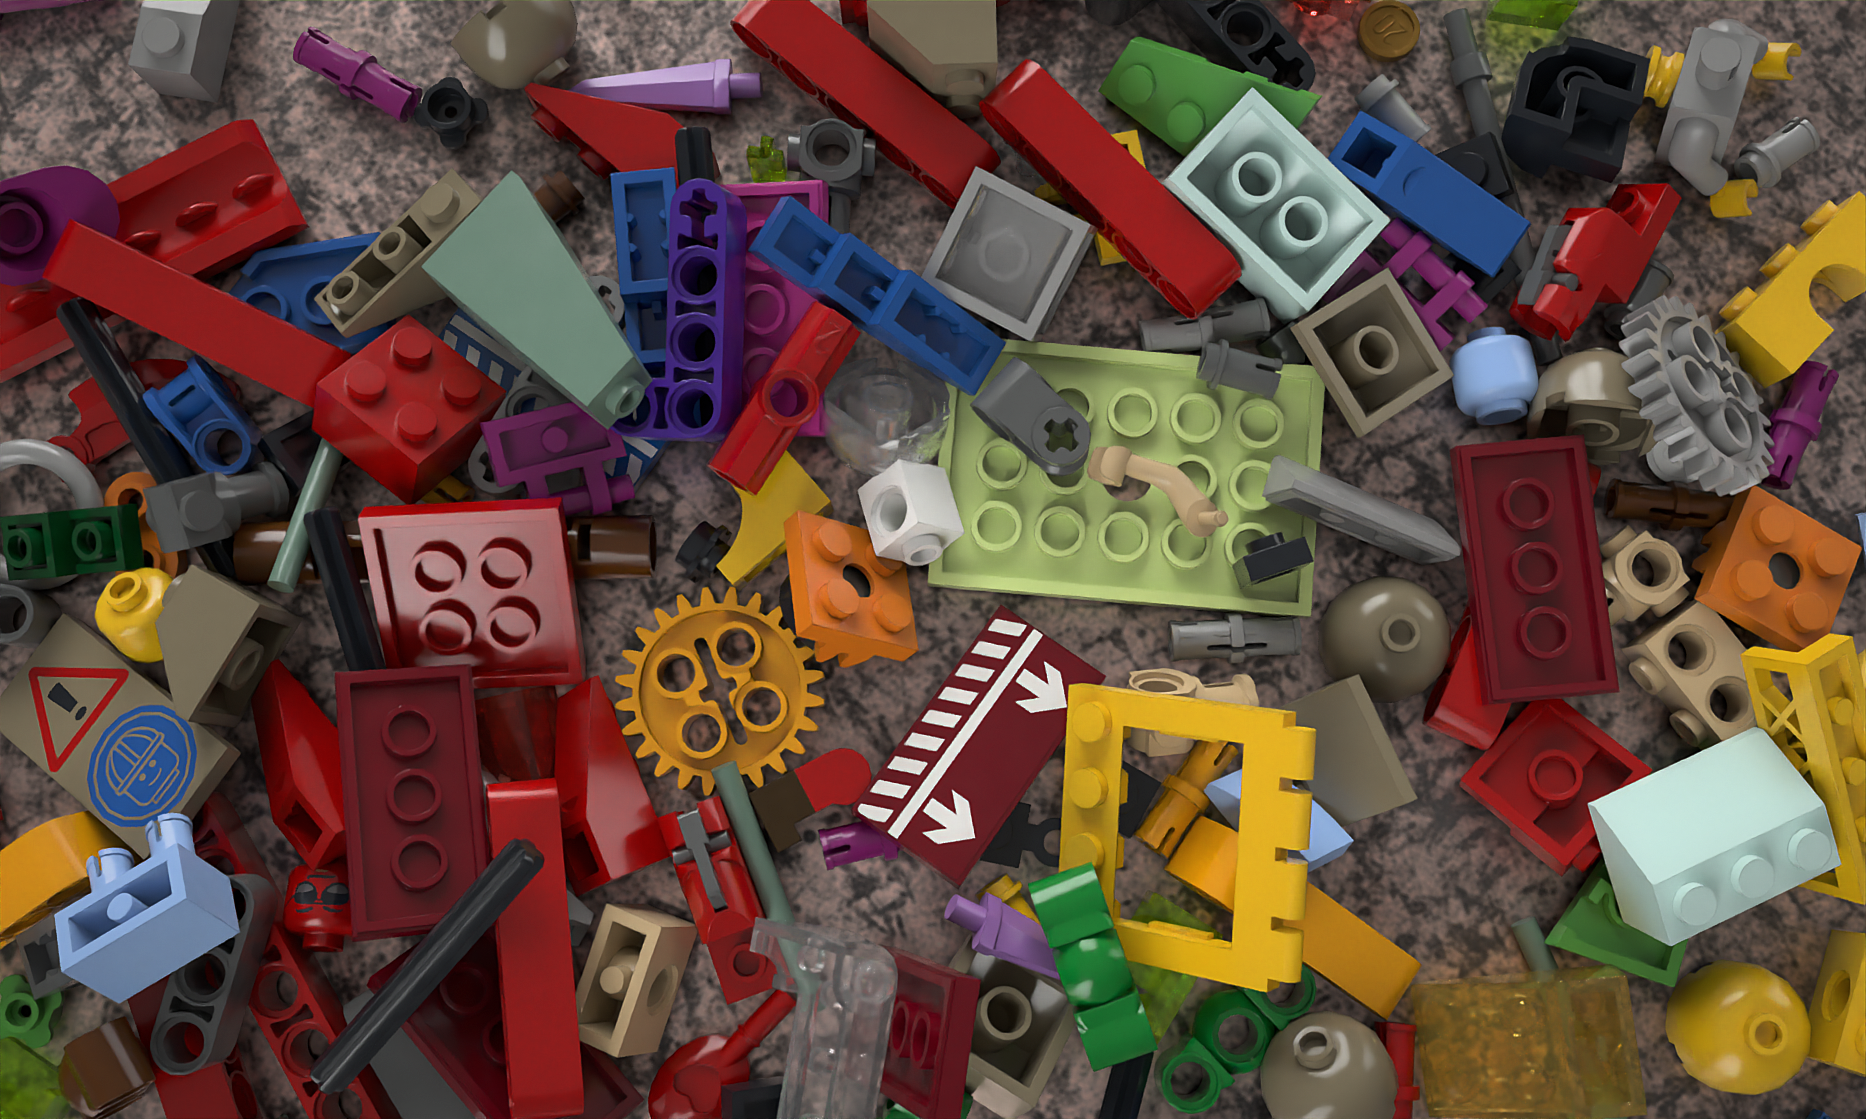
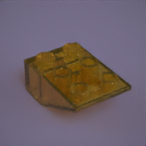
[1410,964,1648,1119]

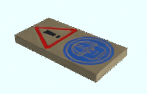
[0,613,241,860]

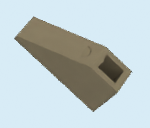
[314,168,484,338]

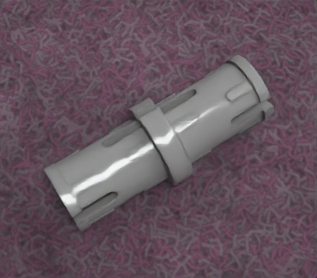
[1139,297,1270,354]
[1168,612,1302,664]

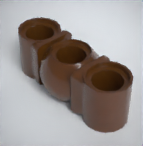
[57,1016,156,1119]

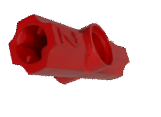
[706,301,861,496]

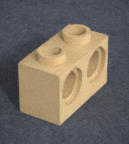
[1621,600,1779,751]

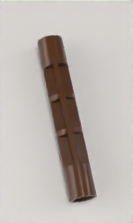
[233,515,657,586]

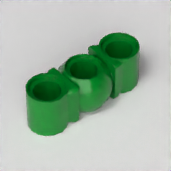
[1028,861,1159,1072]
[1153,964,1317,1114]

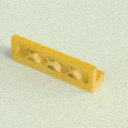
[1740,633,1866,905]

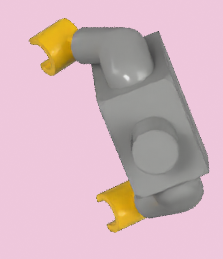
[1654,19,1801,218]

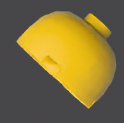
[1665,959,1812,1095]

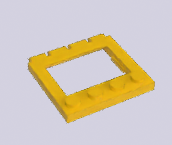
[1059,683,1317,993]

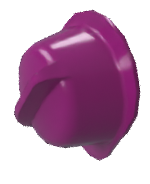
[0,165,120,286]

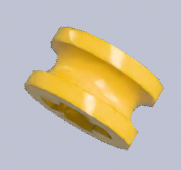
[1643,45,1684,108]

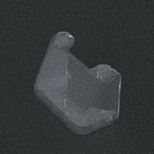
[750,917,898,1119]

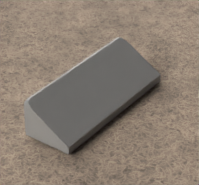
[1262,455,1461,565]

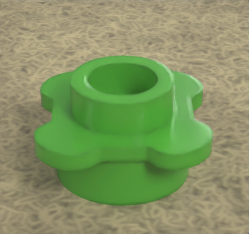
[0,974,65,1048]

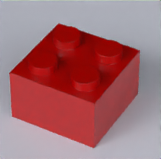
[312,314,507,505]

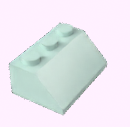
[1161,87,1390,325]
[1587,727,1842,946]

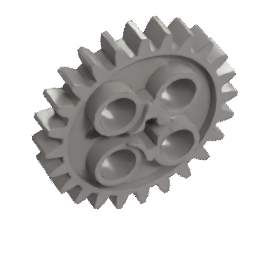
[1619,295,1774,496]

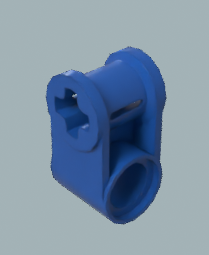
[142,354,265,476]

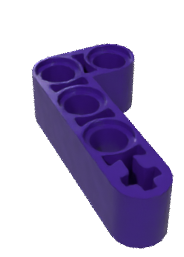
[610,178,747,442]

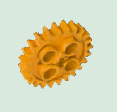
[615,586,826,796]

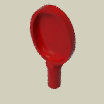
[648,985,799,1119]

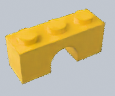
[1714,191,1866,388]

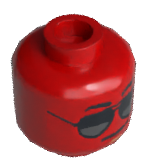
[282,854,352,953]

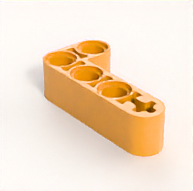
[0,810,146,950]
[1163,815,1422,1021]

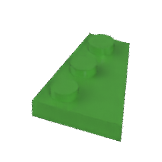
[1098,36,1322,157]
[1544,856,1688,988]

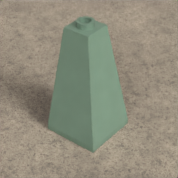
[421,170,653,430]

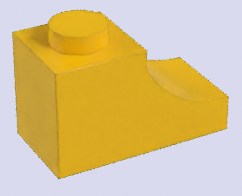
[716,450,834,592]

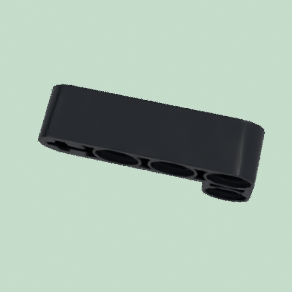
[1085,0,1316,91]

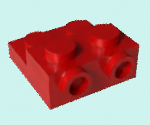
[1459,698,1653,877]

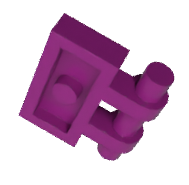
[1321,217,1488,352]
[480,401,635,516]

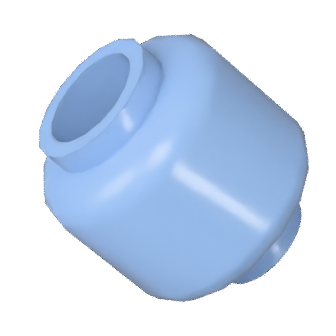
[1449,327,1539,425]

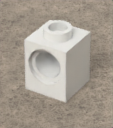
[857,456,965,566]

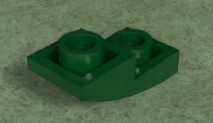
[0,504,145,581]

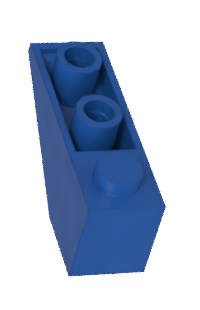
[1327,110,1531,278]

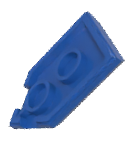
[228,232,396,355]

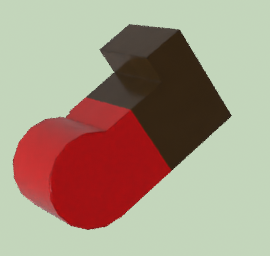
[748,748,872,853]

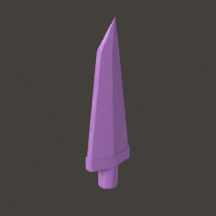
[567,59,763,115]
[944,892,1149,994]

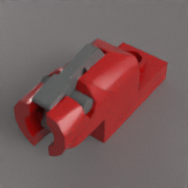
[1509,183,1682,342]
[657,796,790,1005]

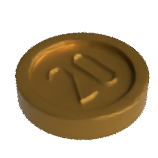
[1357,0,1420,62]

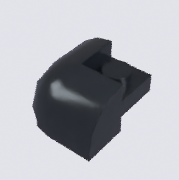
[1501,36,1650,183]

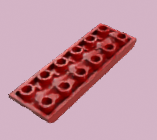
[0,119,310,384]

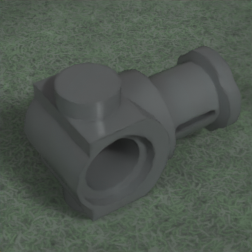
[787,118,876,234]
[142,461,289,553]

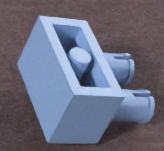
[54,813,240,1004]

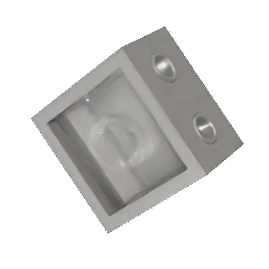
[921,166,1098,342]

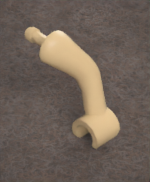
[1087,446,1229,537]

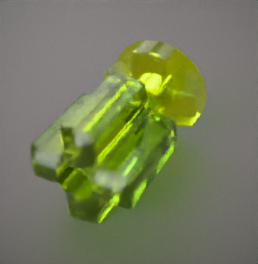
[746,136,787,183]

